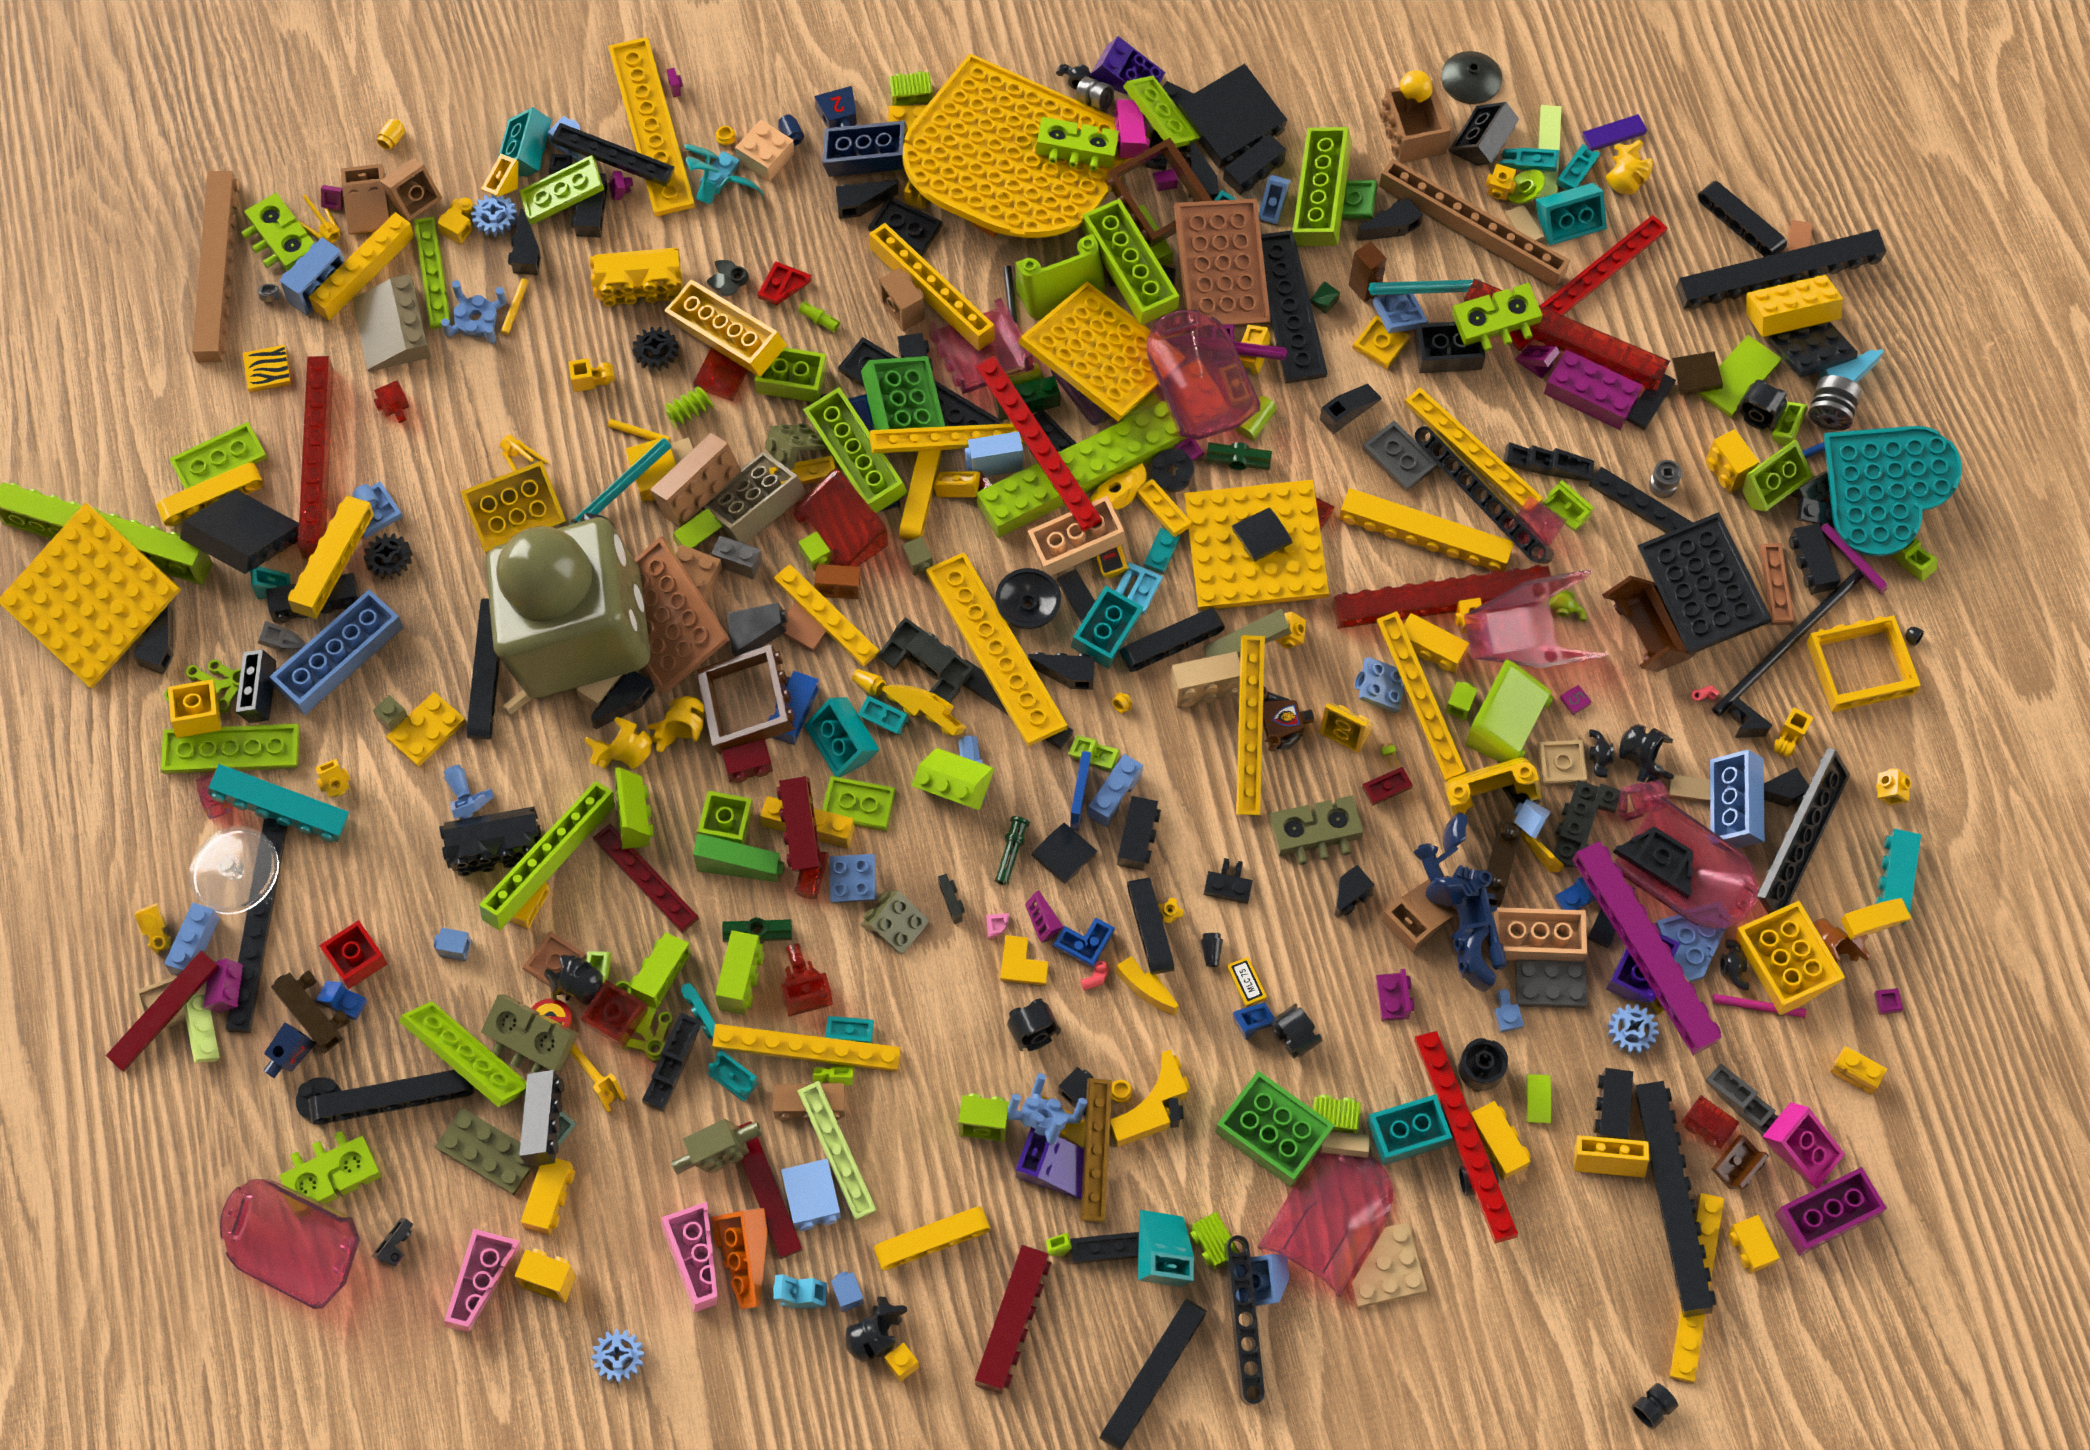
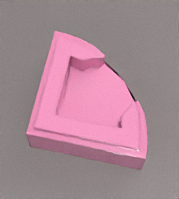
[986,913,1009,939]

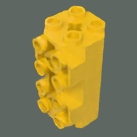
[590,247,683,307]

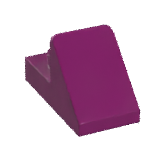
[1516,345,1560,378]

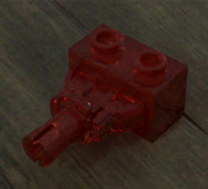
[781,943,833,1017]

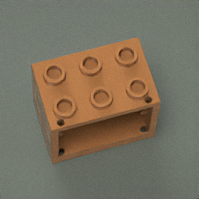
[1380,80,1451,163]

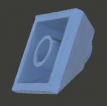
[1234,1254,1290,1306]

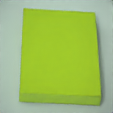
[822,776,896,832]

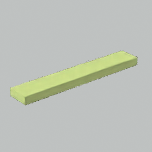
[1535,105,1562,212]
[797,1081,877,1221]

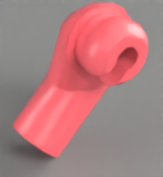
[1692,685,1719,701]
[1080,961,1109,991]

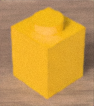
[884,1342,919,1382]

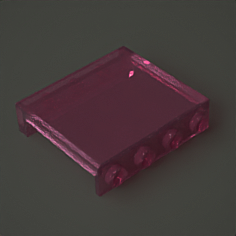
[929,298,1034,394]

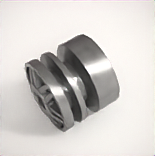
[1808,375,1862,431]

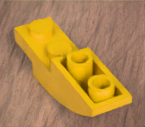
[882,685,966,736]

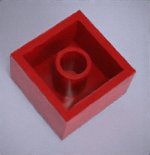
[319,920,387,990]

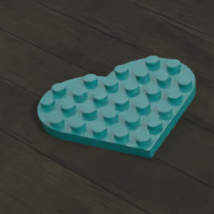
[1823,426,1962,557]

